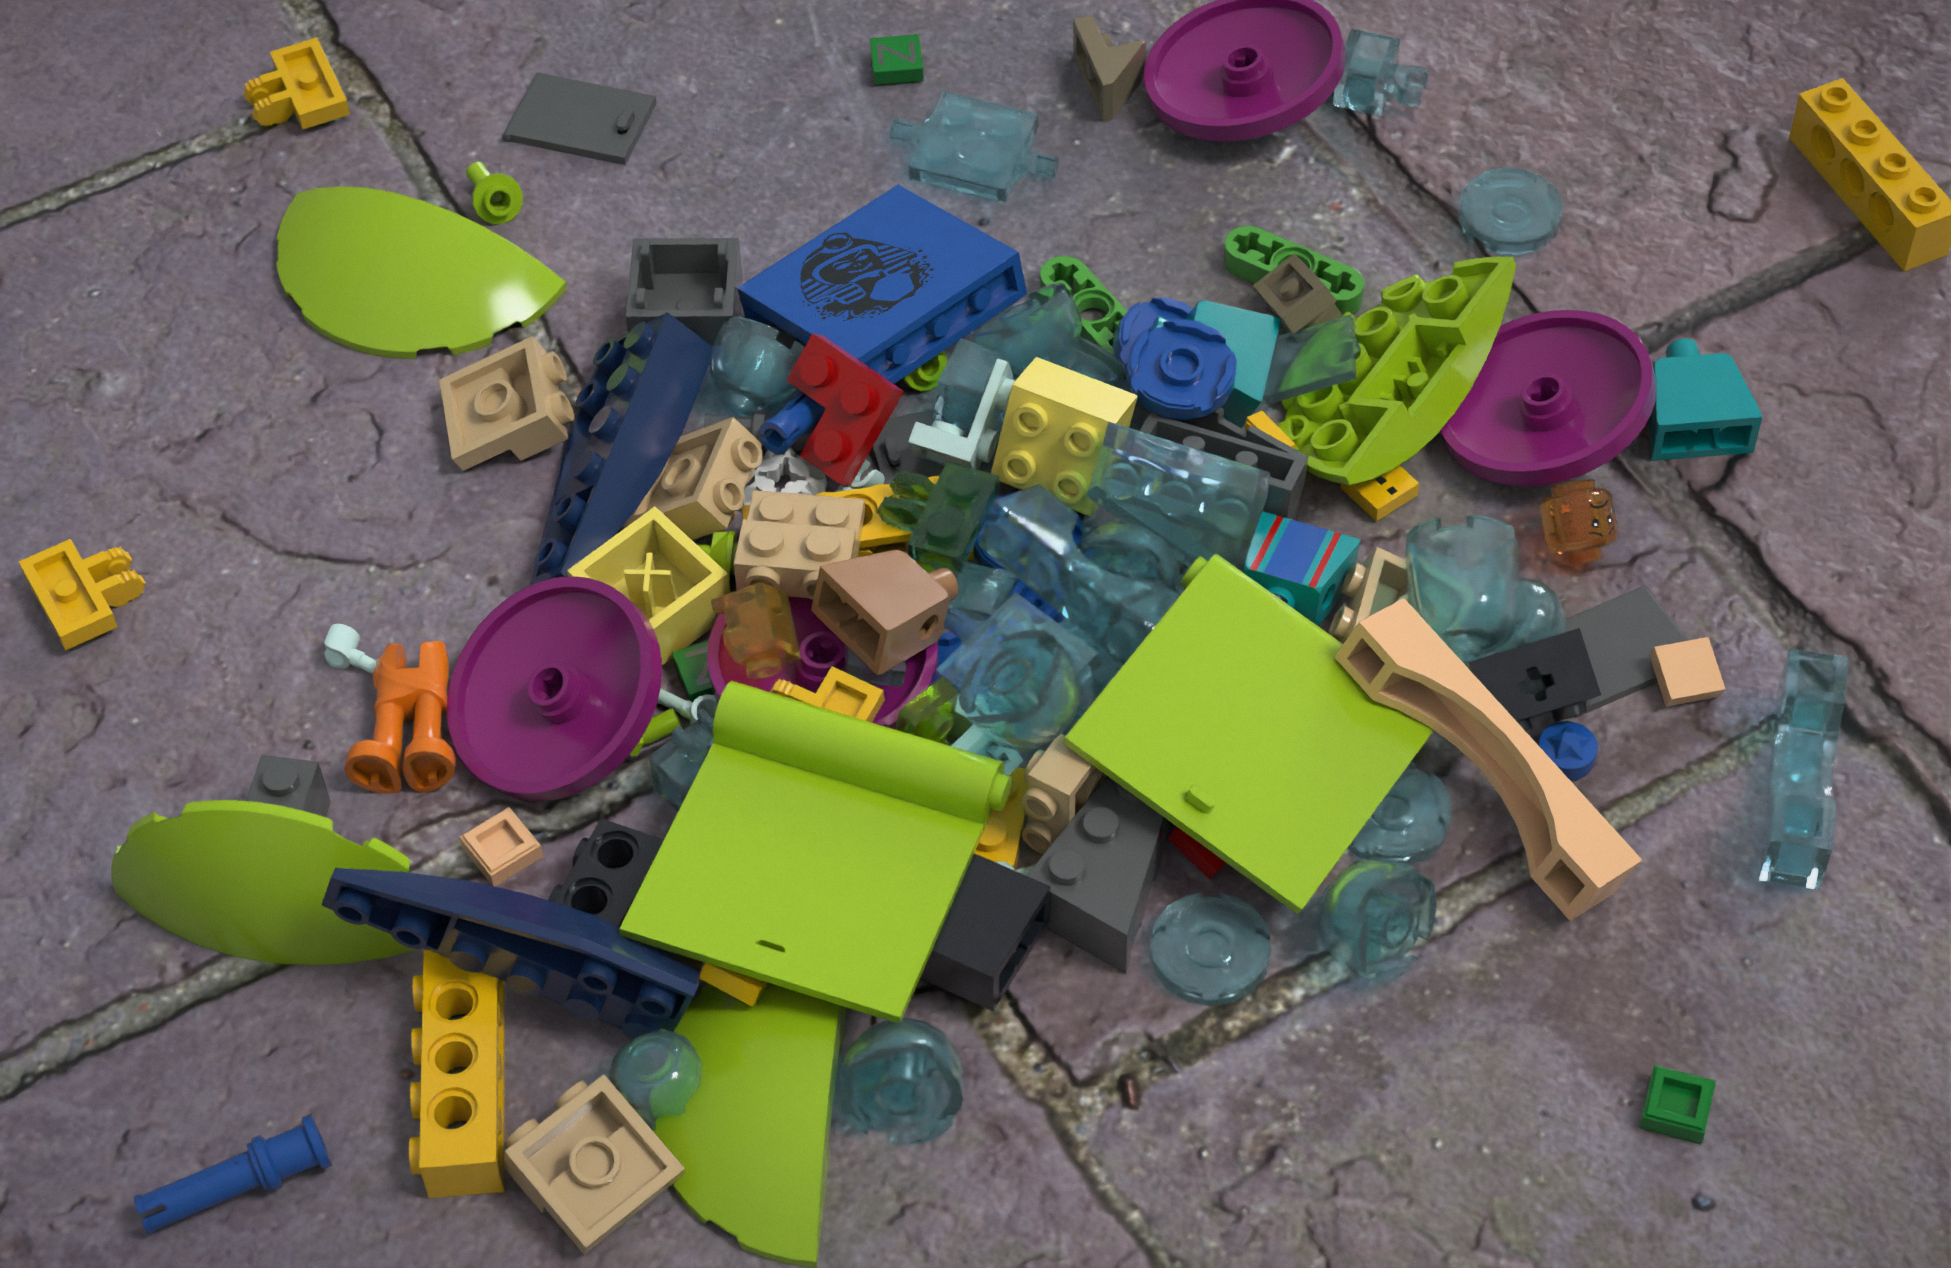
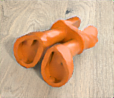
[344,641,456,794]

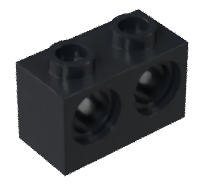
[548,818,664,926]

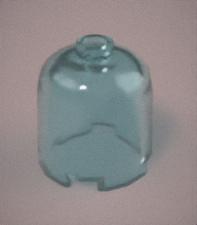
[1405,515,1520,663]

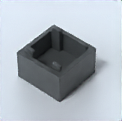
[626,238,743,359]

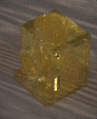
[711,582,801,679]

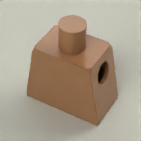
[811,550,959,675]

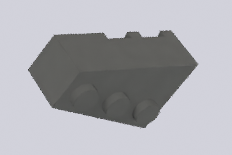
[1127,408,1308,531]
[1026,776,1173,974]

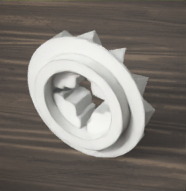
[743,446,827,505]

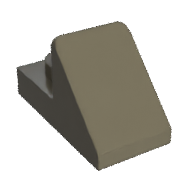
[1073,15,1146,122]
[1252,253,1341,347]

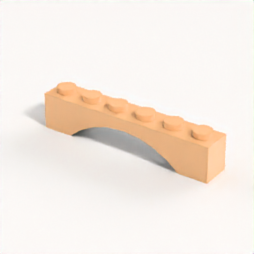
[1334,598,1642,921]

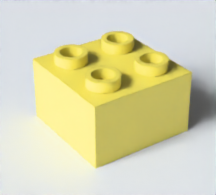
[990,357,1138,517]
[567,506,731,665]

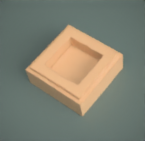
[1649,637,1725,707]
[459,807,543,887]

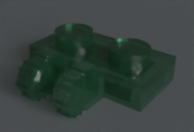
[877,462,1000,573]

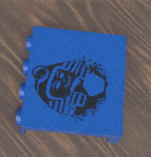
[737,184,1027,384]

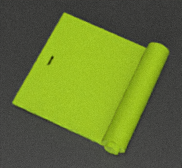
[1062,553,1434,915]
[619,681,1012,1024]

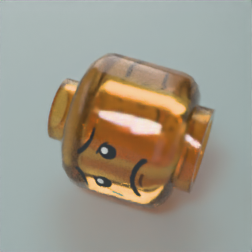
[1539,479,1619,564]

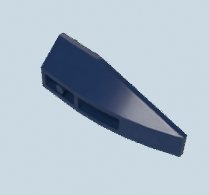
[530,312,715,586]
[321,868,702,1046]

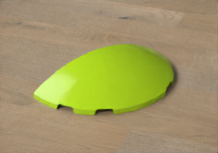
[276,186,567,359]
[1278,257,1516,485]
[111,800,416,966]
[649,983,847,1268]

